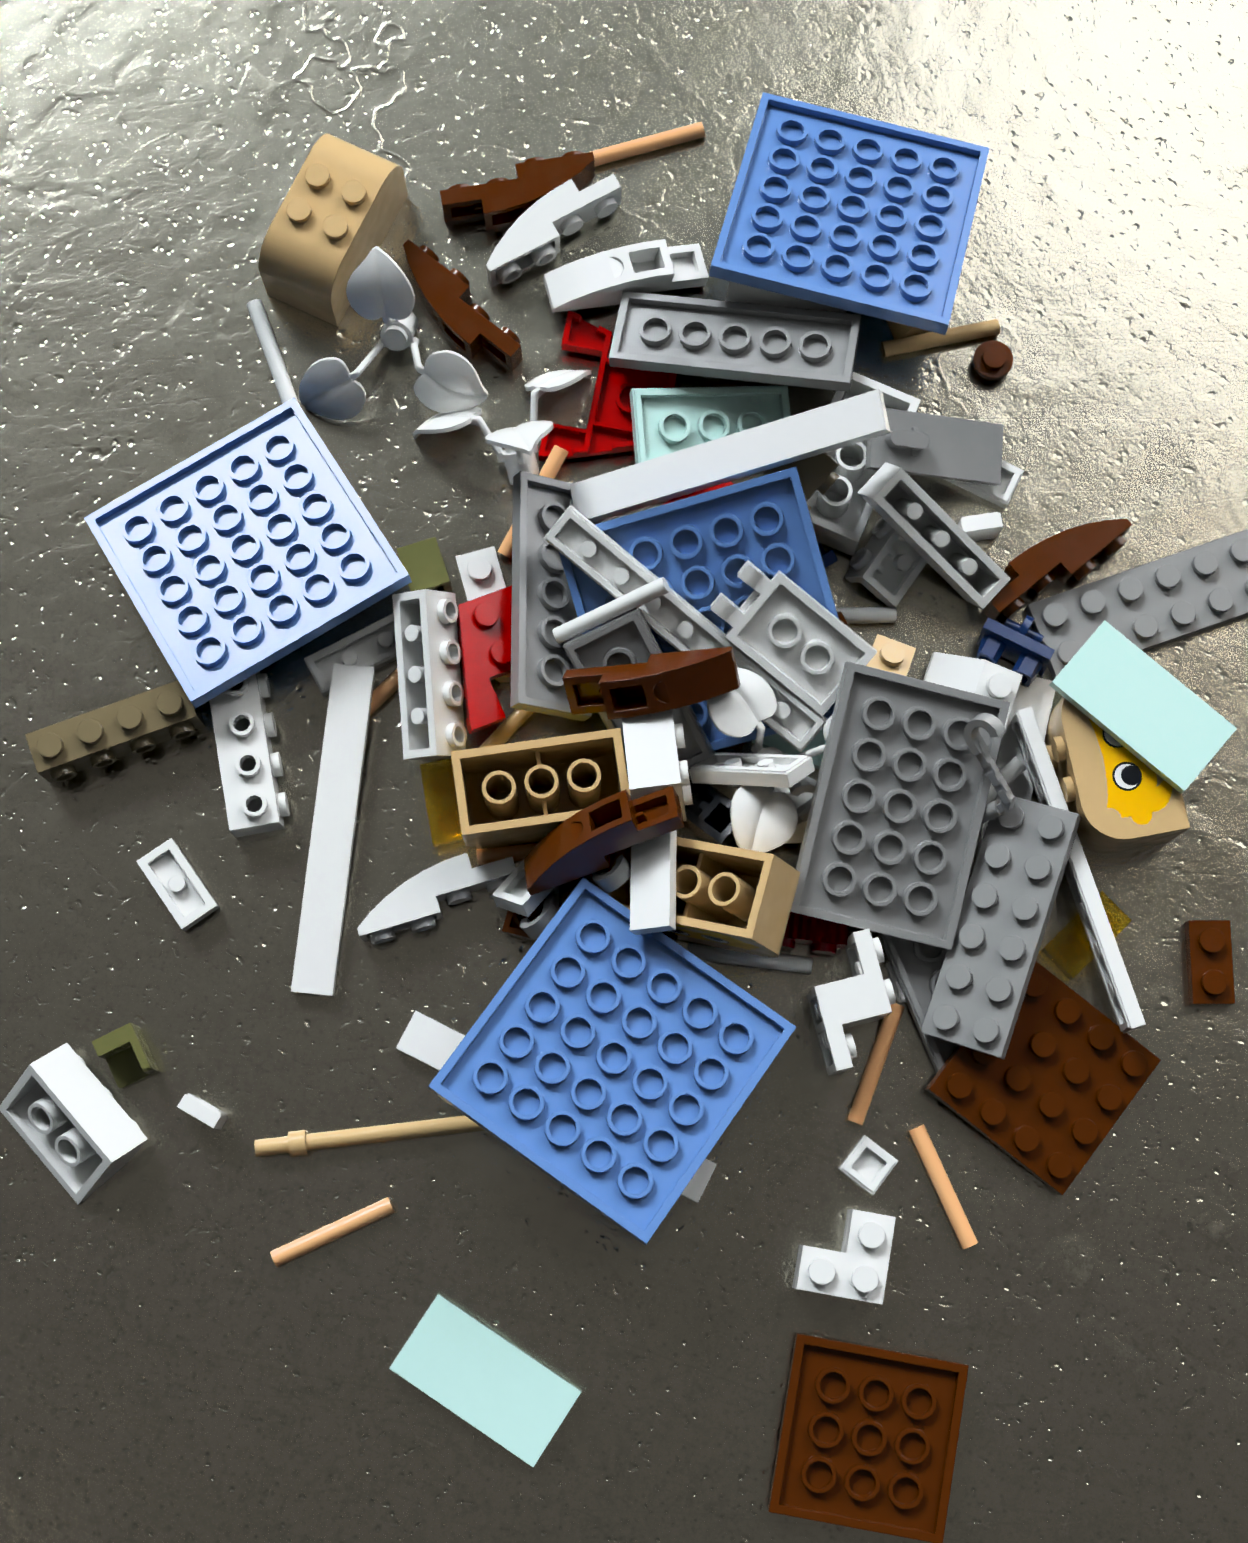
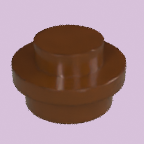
[973,340,1013,380]

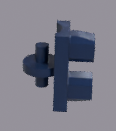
[976,615,1055,687]

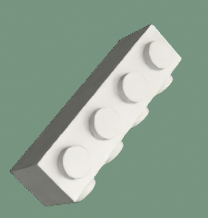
[392,589,467,761]
[209,671,290,838]

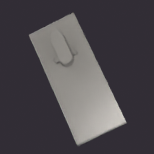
[865,408,1004,486]

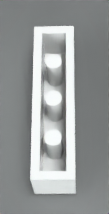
[857,462,1011,609]

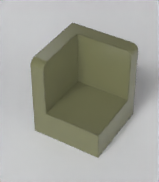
[396,537,452,592]
[91,1022,159,1089]

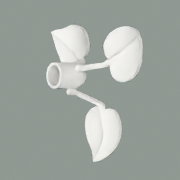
[299,246,489,420]
[413,370,592,485]
[707,667,833,853]

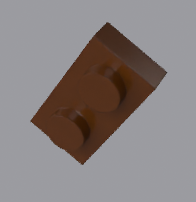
[1185,920,1235,1005]

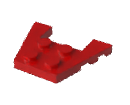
[538,311,678,462]
[457,585,512,734]

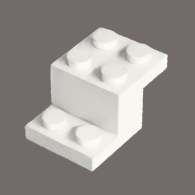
[807,928,896,1076]

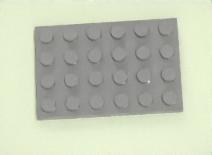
[791,662,1010,950]

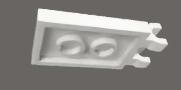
[710,560,877,717]

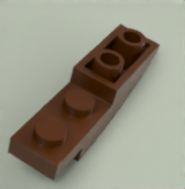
[440,151,595,231]
[403,239,522,372]
[982,519,1132,621]
[562,647,741,720]
[524,785,685,895]

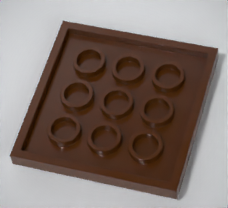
[925,961,1161,1195]
[768,1333,969,1543]

